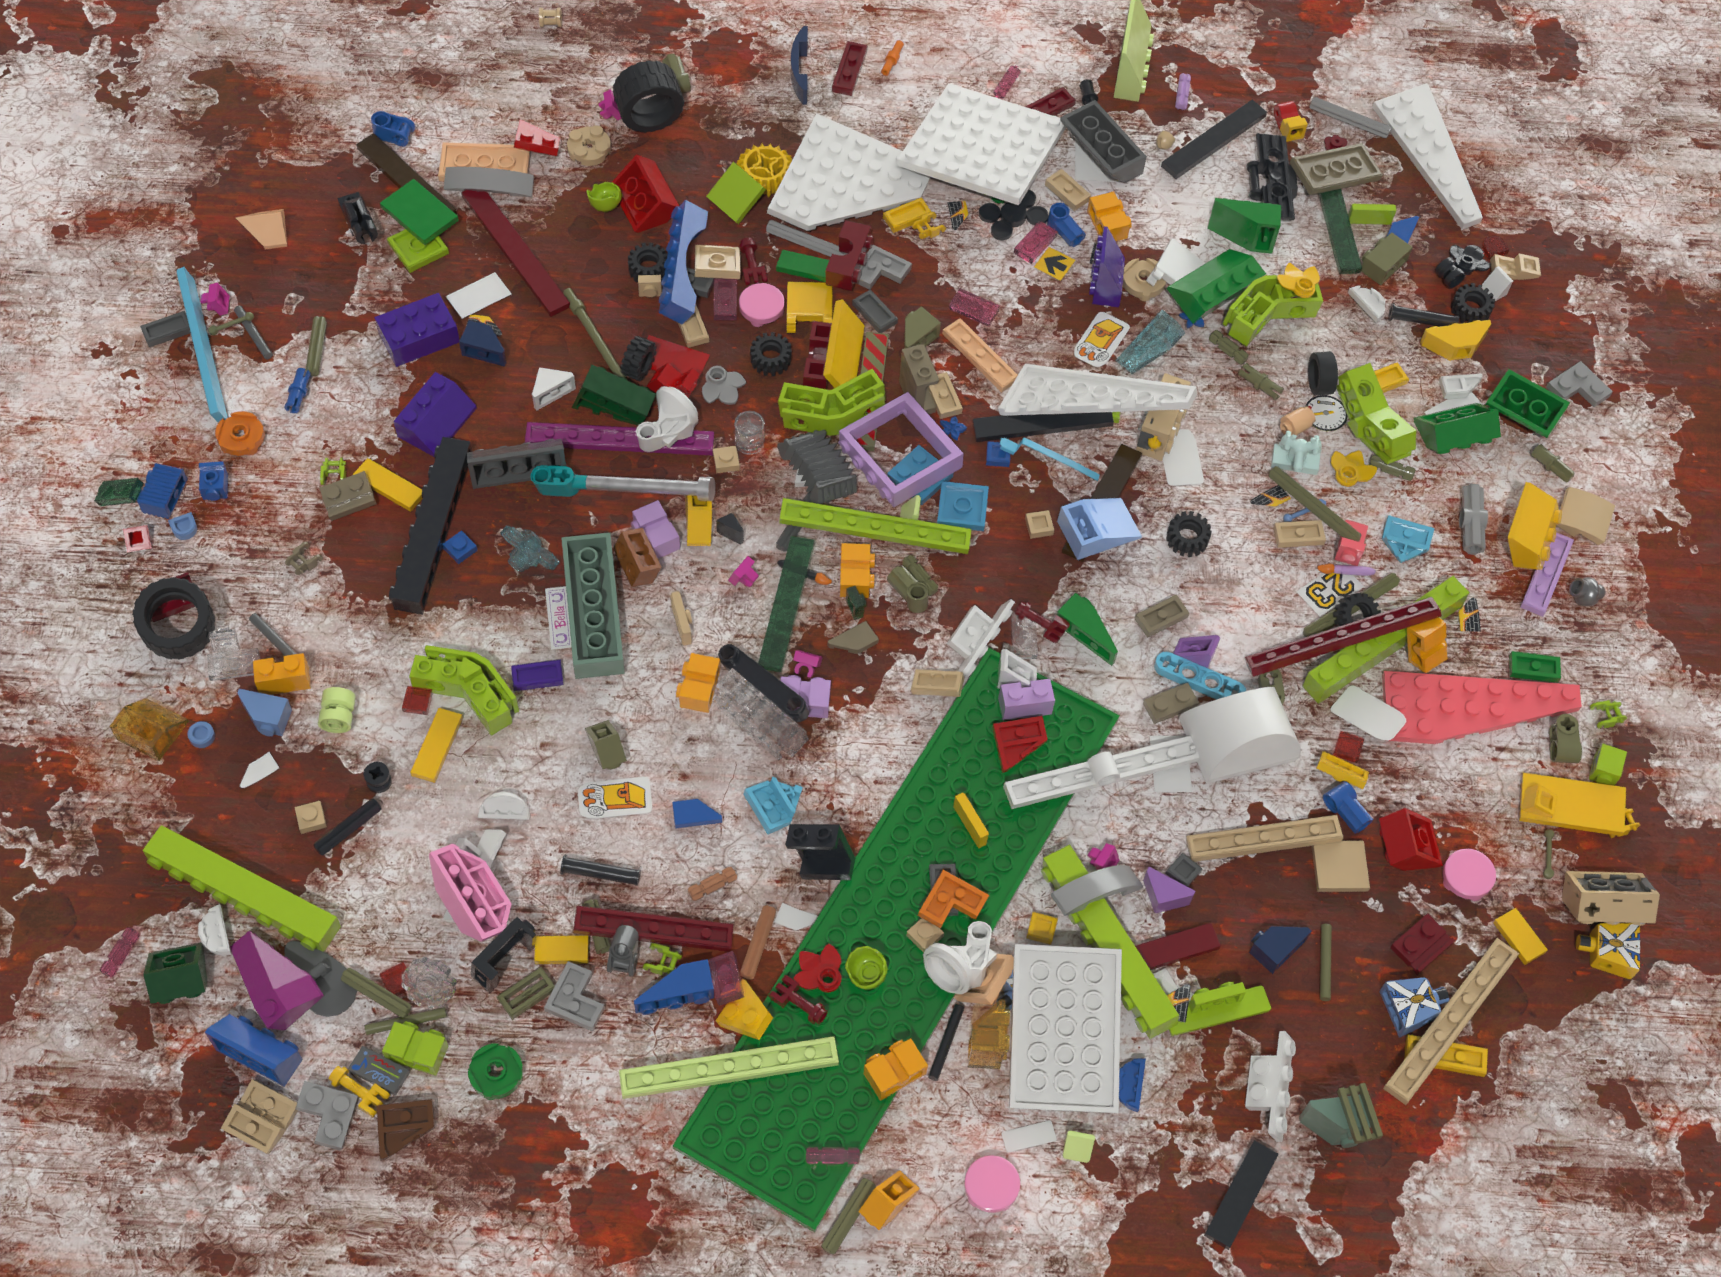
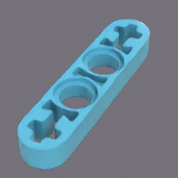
[1154,652,1246,700]

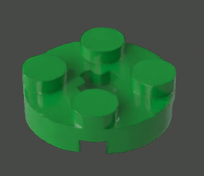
[468,1043,523,1100]

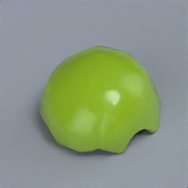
[586,182,622,212]
[845,946,888,990]

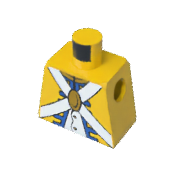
[1576,923,1640,979]

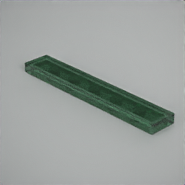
[1318,189,1362,275]
[758,536,815,673]

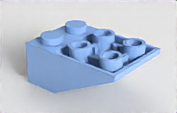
[1057,498,1142,560]

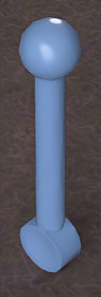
[1283,499,1326,522]

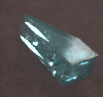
[1116,310,1185,374]

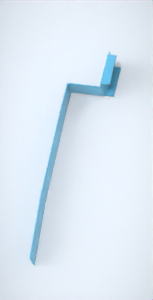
[1000,437,1100,481]

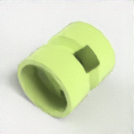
[318,687,356,733]

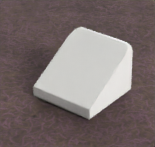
[1482,266,1513,301]

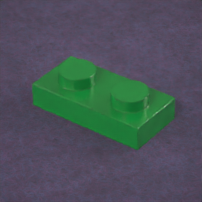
[1509,651,1561,683]

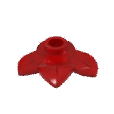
[794,944,841,992]

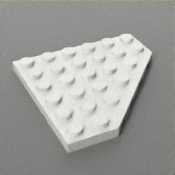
[767,113,930,231]

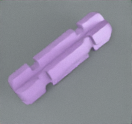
[1175,73,1191,110]

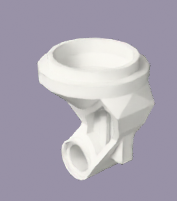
[636,386,698,452]
[923,921,997,994]

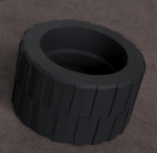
[613,61,684,132]
[132,577,215,660]

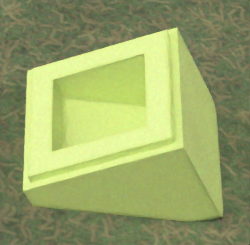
[900,495,921,520]
[1062,1130,1095,1163]

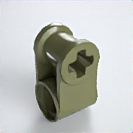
[1548,714,1582,764]

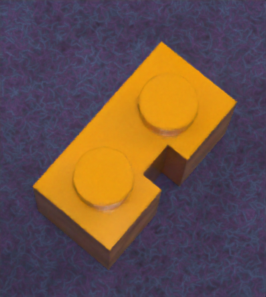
[1087,191,1132,241]
[840,543,875,598]
[1407,618,1447,673]
[253,653,311,695]
[676,653,720,713]
[863,1038,928,1101]

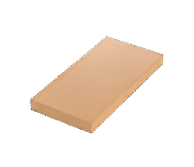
[438,142,530,181]

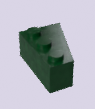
[572,365,656,426]

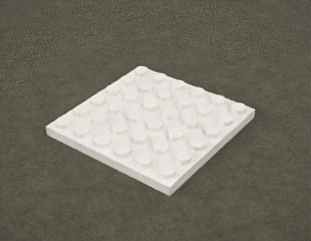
[897,83,1066,205]

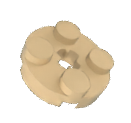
[567,125,611,166]
[1122,258,1166,301]

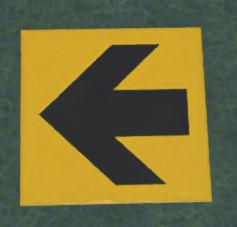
[1034,247,1076,281]

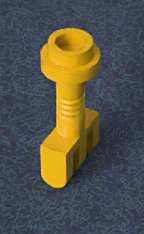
[328,1066,390,1118]

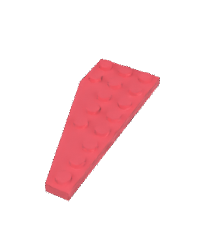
[1382,671,1582,744]

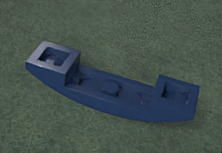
[790,26,808,105]

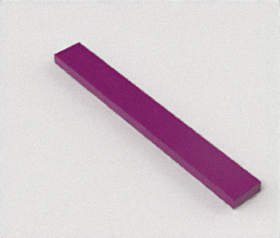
[525,422,714,456]

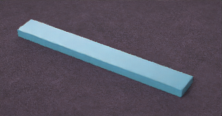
[176,267,228,423]

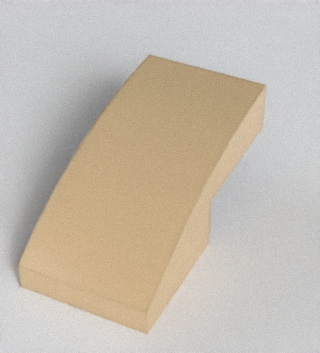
[1490,253,1541,280]

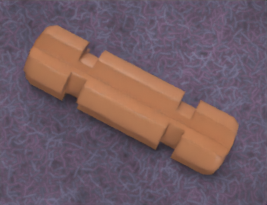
[688,867,737,901]

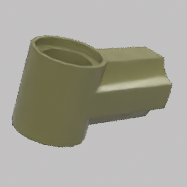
[662,54,691,93]
[887,566,928,613]

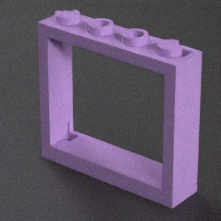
[838,392,963,507]

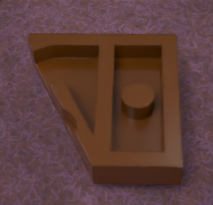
[377,1099,435,1160]

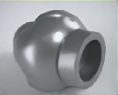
[1569,577,1606,606]

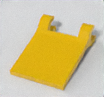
[787,282,832,333]

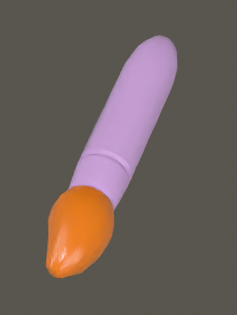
[1317,563,1376,576]

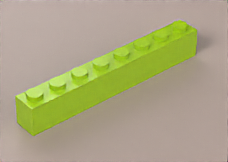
[1303,576,1470,704]
[142,825,341,952]
[1041,844,1179,1039]

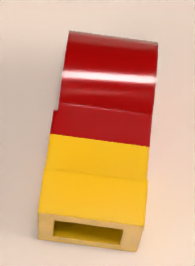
[1274,101,1308,142]

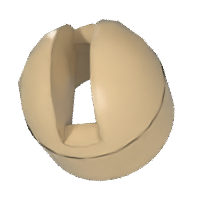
[1156,131,1175,150]

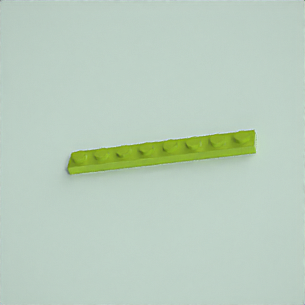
[779,498,971,554]

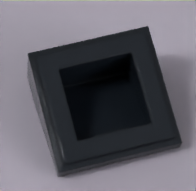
[716,513,744,544]

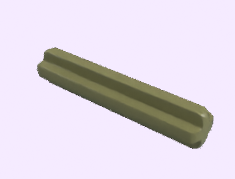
[305,316,327,377]
[341,968,412,1018]
[821,1178,876,1255]

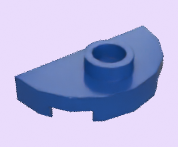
[1119,1058,1146,1113]

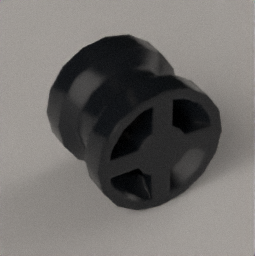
[363,762,392,793]

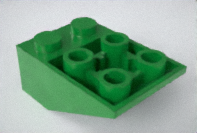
[1207,198,1281,254]

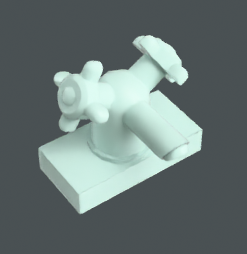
[1271,430,1322,475]

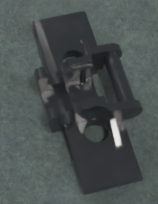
[1246,133,1298,220]

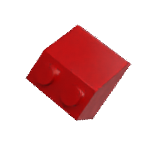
[1379,808,1443,871]

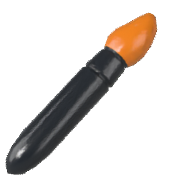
[777,560,832,585]

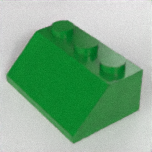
[1486,369,1570,438]
[1414,403,1501,454]

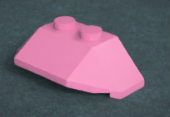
[429,844,511,942]

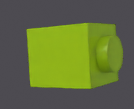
[1589,743,1627,786]

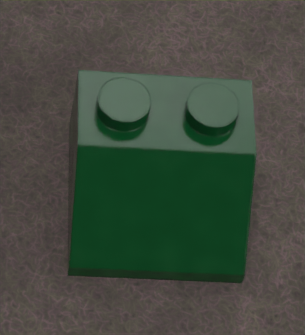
[143,942,208,1004]

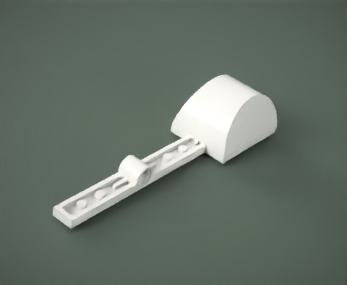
[1003,687,1301,809]

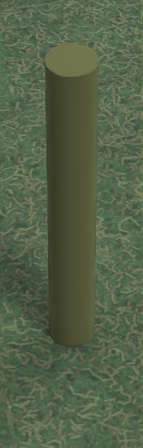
[1320,924,1332,1001]
[364,1007,447,1035]

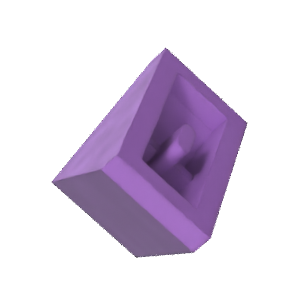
[1173,635,1220,668]
[1143,867,1195,913]

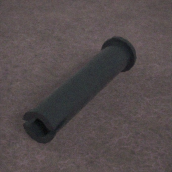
[1388,303,1459,327]
[560,854,641,886]

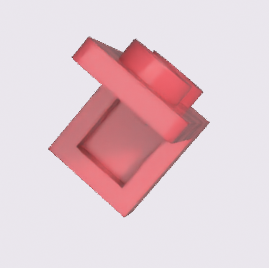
[1334,520,1368,566]

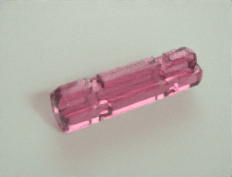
[993,65,1021,99]
[100,927,140,978]
[806,1147,860,1164]

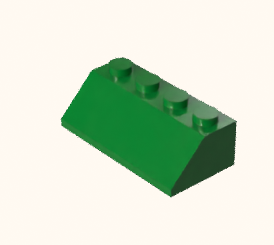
[1166,249,1266,324]

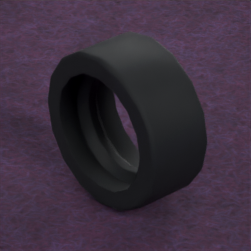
[1308,351,1338,395]

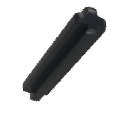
[313,799,381,855]

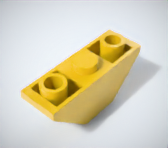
[1420,320,1491,361]
[685,495,712,546]

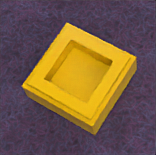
[1026,912,1058,945]

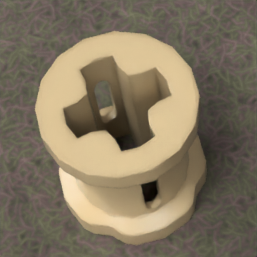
[539,8,562,27]

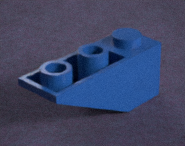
[634,959,714,1015]

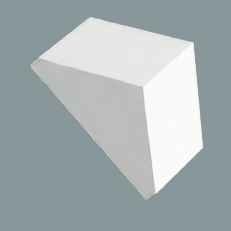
[532,368,576,411]
[997,649,1037,688]

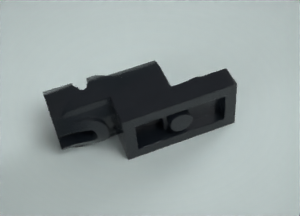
[337,192,378,244]

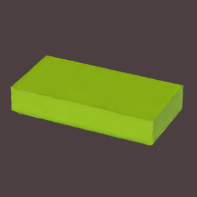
[1347,204,1396,225]

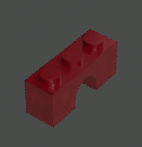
[825,220,874,291]
[803,321,832,390]

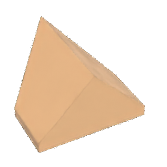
[236,209,287,249]

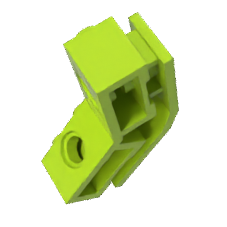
[1223,275,1323,346]
[1336,363,1416,464]
[778,369,886,436]
[409,645,519,736]

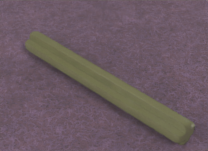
[1269,466,1361,542]
[1303,573,1400,637]

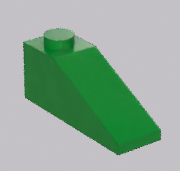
[1057,593,1118,666]

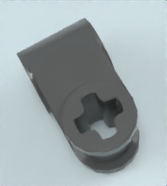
[607,925,639,977]

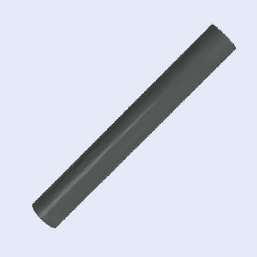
[234,305,273,359]
[249,613,297,656]

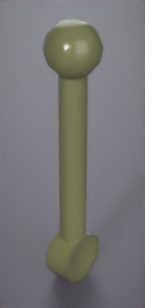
[208,312,254,335]
[1543,829,1555,879]

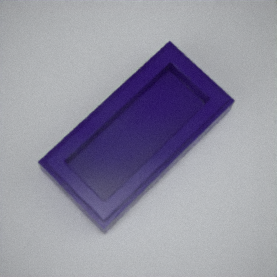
[511,660,564,691]

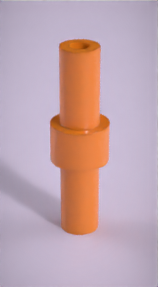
[881,40,904,76]

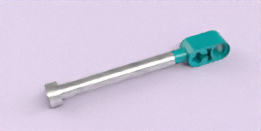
[530,465,715,501]

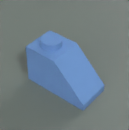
[237,689,292,736]

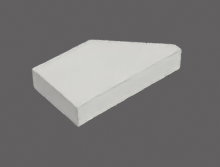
[1439,374,1483,399]

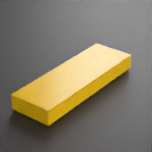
[353,458,423,512]
[410,708,463,783]
[1404,1035,1488,1077]

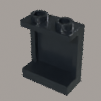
[785,824,856,880]
[471,917,536,993]

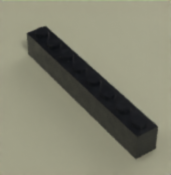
[389,437,472,615]

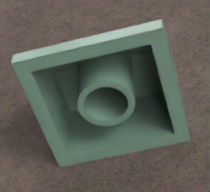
[1299,1095,1371,1148]

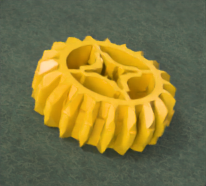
[736,143,792,197]

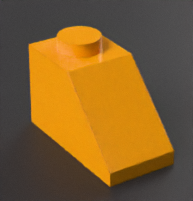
[858,1170,920,1230]

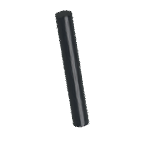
[928,1004,965,1081]

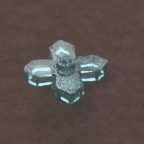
[500,526,560,572]

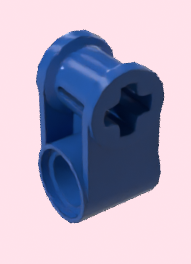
[371,111,416,147]

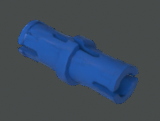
[284,368,311,414]

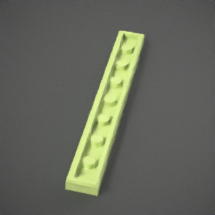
[619,1037,839,1099]

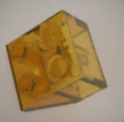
[109,698,189,761]
[968,1000,1010,1069]

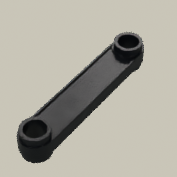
[718,644,810,722]

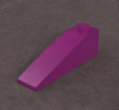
[230,930,324,1031]

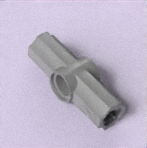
[1459,484,1488,555]

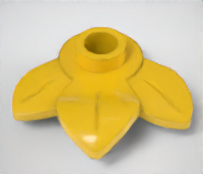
[1277,263,1320,298]
[1331,450,1377,487]

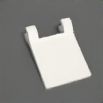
[1146,238,1205,306]

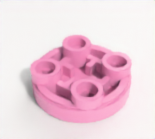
[739,283,784,327]
[1443,849,1496,901]
[964,1155,1020,1213]

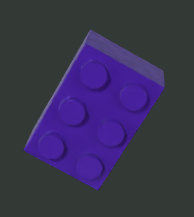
[374,293,460,367]

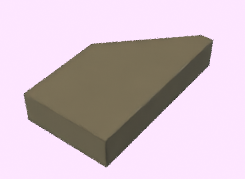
[827,621,879,654]

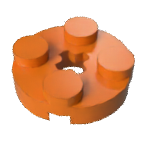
[215,411,265,456]

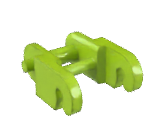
[320,457,346,485]
[1589,700,1627,729]
[643,943,682,975]

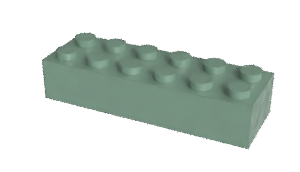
[562,533,625,679]

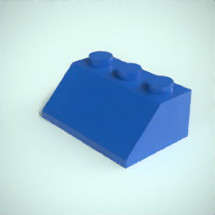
[205,1014,303,1087]

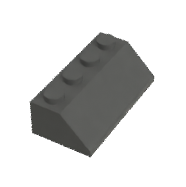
[1060,100,1147,182]
[467,439,566,489]

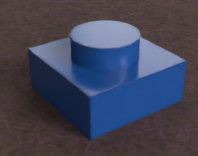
[443,530,478,564]

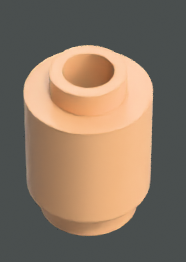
[1280,406,1316,435]

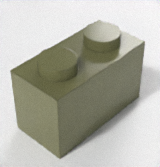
[1360,232,1413,285]

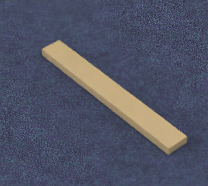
[1383,938,1519,1105]

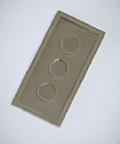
[1289,143,1383,195]

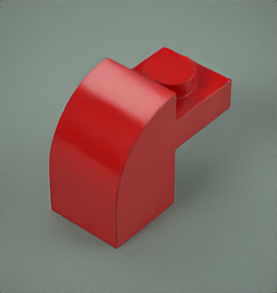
[647,363,700,398]

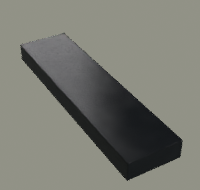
[1204,1140,1279,1250]

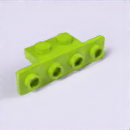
[1169,982,1271,1036]

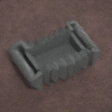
[777,430,857,504]

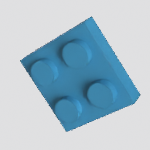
[887,445,953,505]
[937,481,989,531]

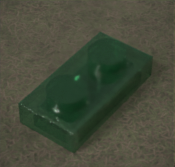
[94,478,144,506]

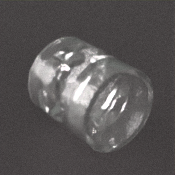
[734,411,765,454]

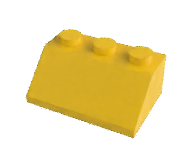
[1508,482,1562,570]

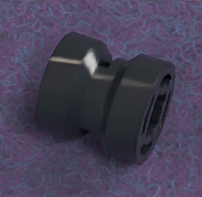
[1434,257,1466,289]

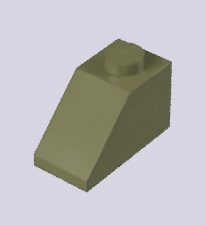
[904,306,941,349]
[585,720,627,770]

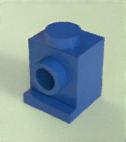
[199,461,228,501]

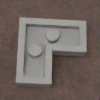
[855,245,912,290]
[1546,361,1613,407]
[544,961,605,1031]
[295,1081,358,1151]

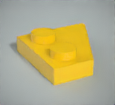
[716,979,773,1040]

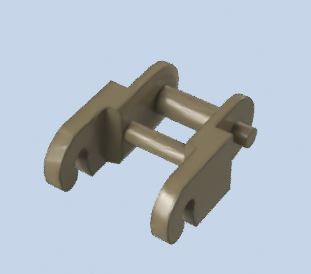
[285,542,323,575]

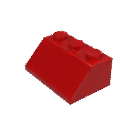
[612,154,679,233]

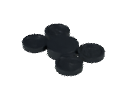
[979,189,1048,240]

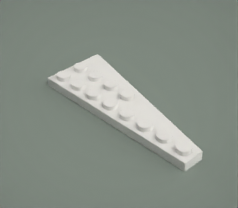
[1372,83,1483,229]
[998,364,1198,416]

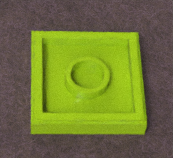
[706,162,766,224]
[387,229,449,273]

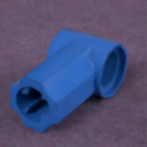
[1047,203,1086,248]
[1323,781,1373,833]

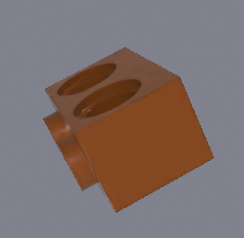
[613,528,662,587]

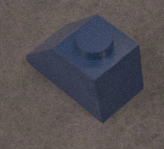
[459,321,506,367]
[1249,926,1312,974]

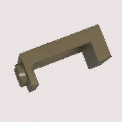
[899,344,939,414]

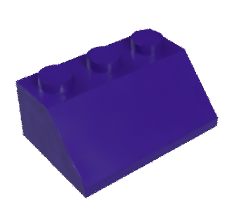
[394,372,477,457]

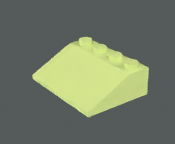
[1114,0,1154,102]

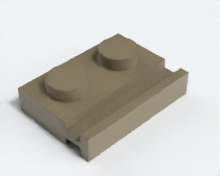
[319,471,377,521]

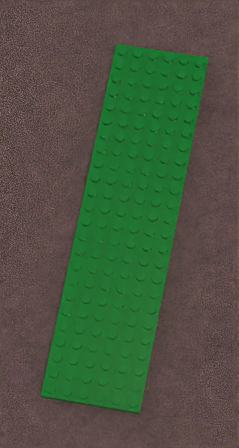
[673,648,1120,1233]

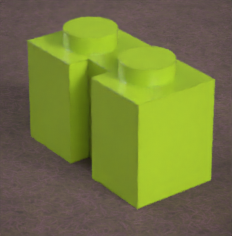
[382,1021,449,1076]

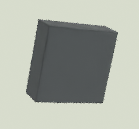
[1165,853,1202,887]

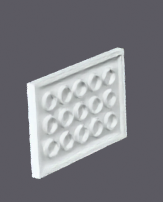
[1009,944,1122,1113]

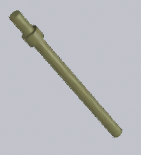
[563,288,627,379]

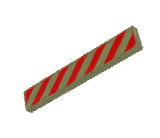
[856,332,889,451]

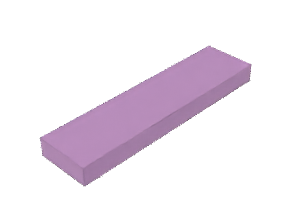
[1520,532,1574,617]

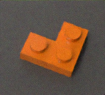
[917,870,989,928]

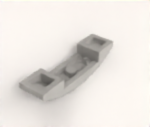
[444,167,534,198]
[1051,865,1143,916]

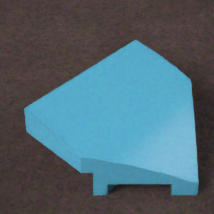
[1381,515,1435,563]
[743,777,803,834]

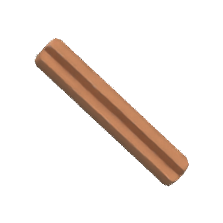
[740,905,776,980]

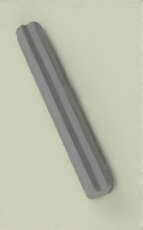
[1310,97,1391,138]
[766,220,847,257]

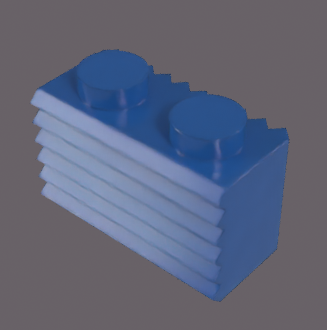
[137,463,187,519]

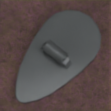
[285,941,357,1017]

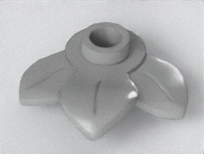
[702,366,746,405]

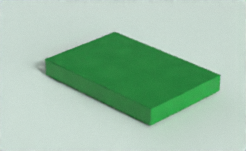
[380,179,459,245]

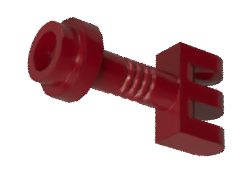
[739,238,768,285]
[1014,601,1070,643]
[768,975,828,1024]

